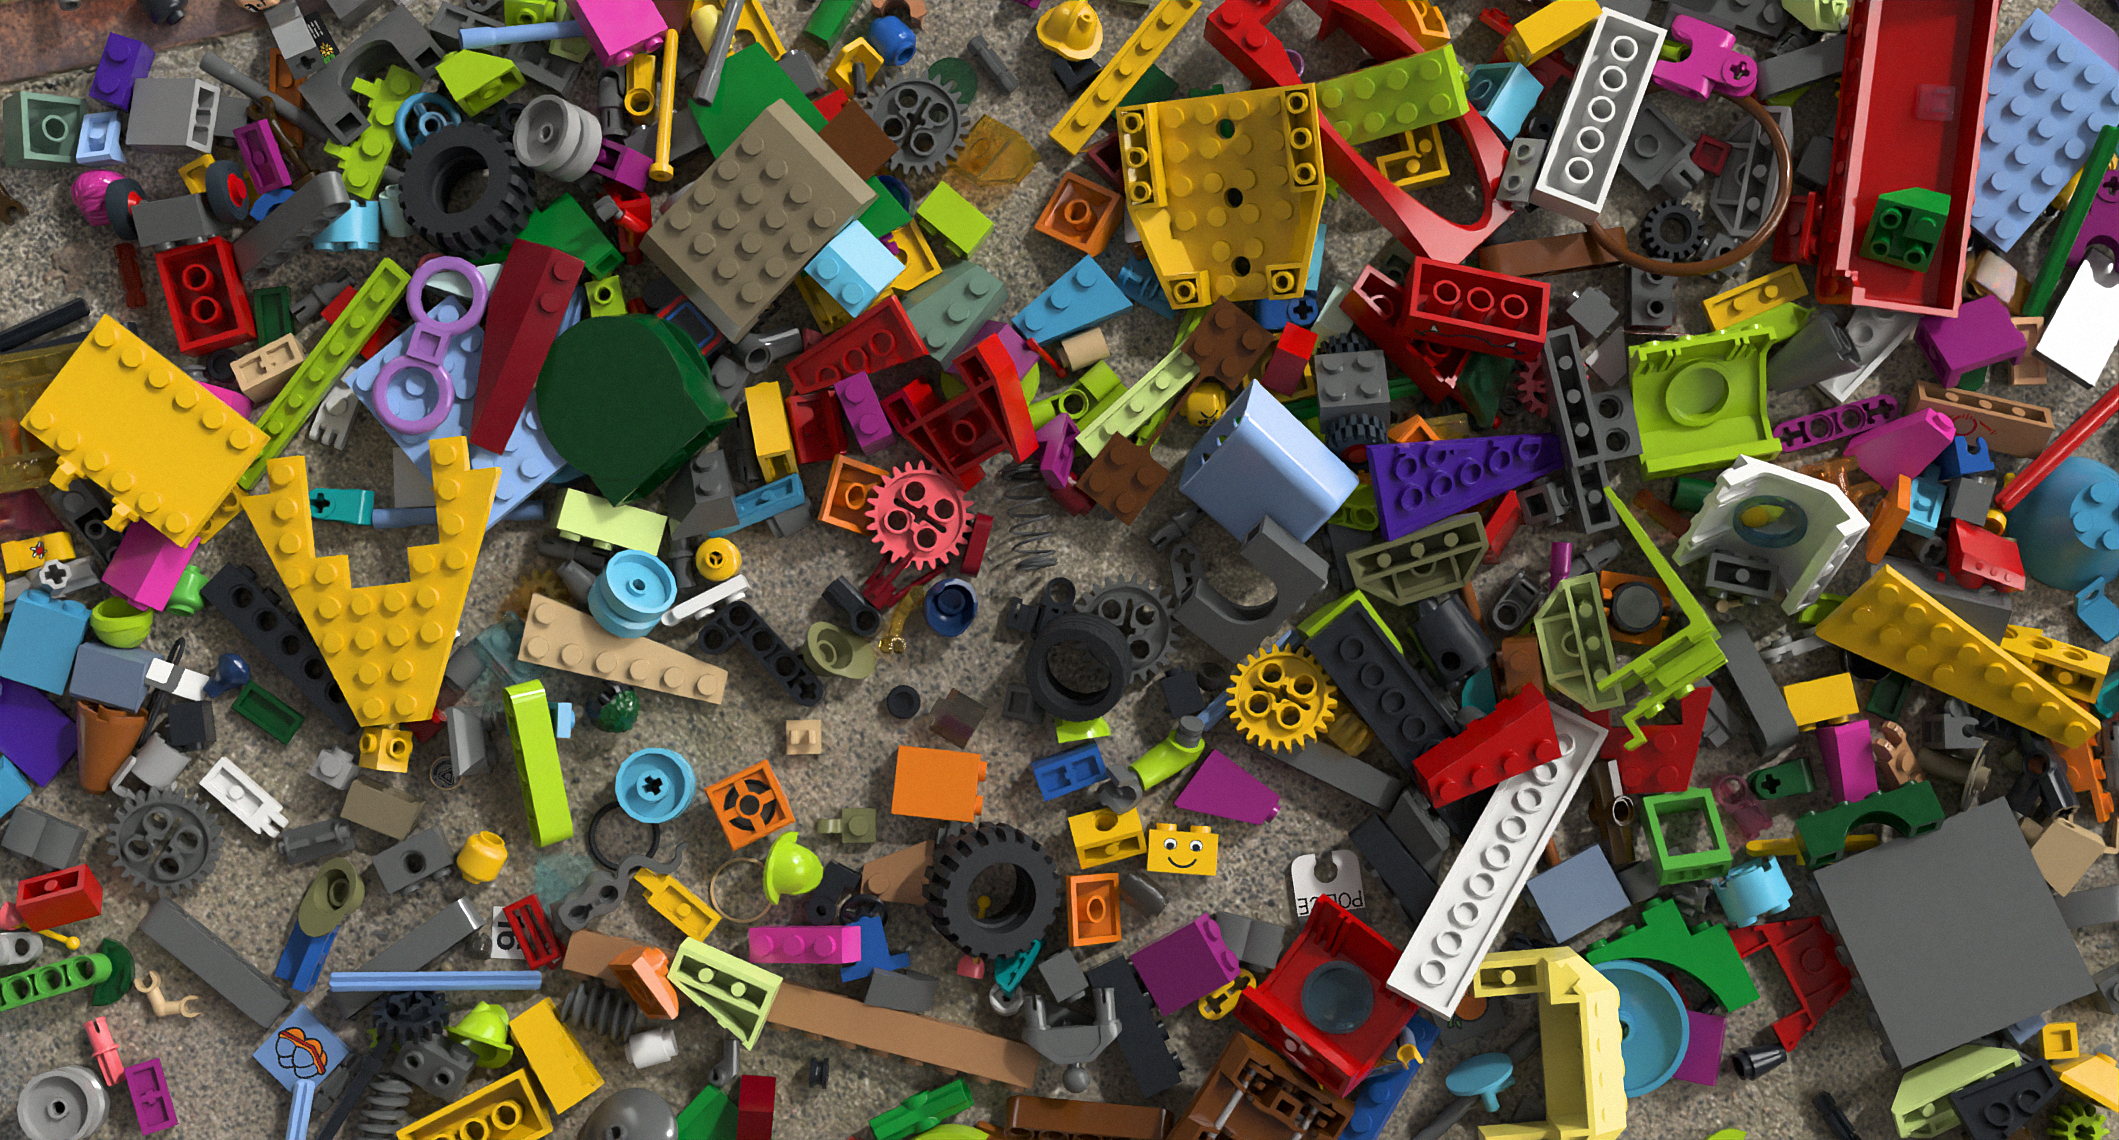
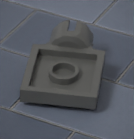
[1618,99,1704,201]

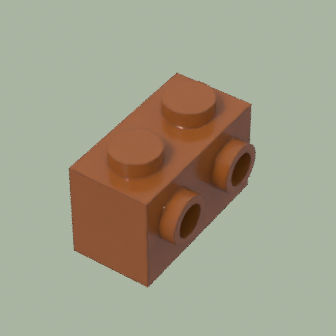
[1496,633,1547,701]

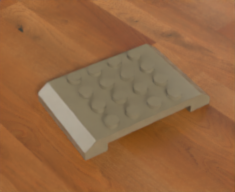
[638,98,880,344]

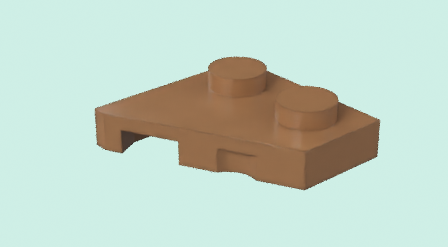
[861,839,936,905]

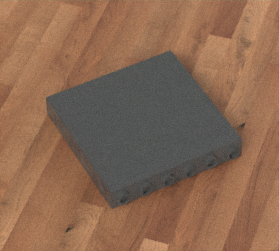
[1805,796,2098,1070]

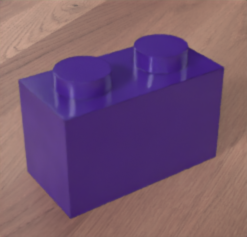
[88,32,156,114]

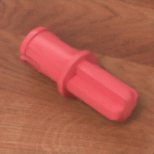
[83,1016,126,1087]

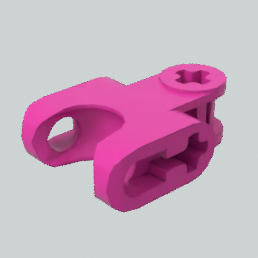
[1650,14,1757,102]

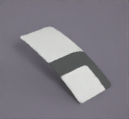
[144,658,211,701]

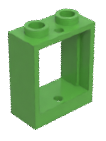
[1639,787,1732,886]

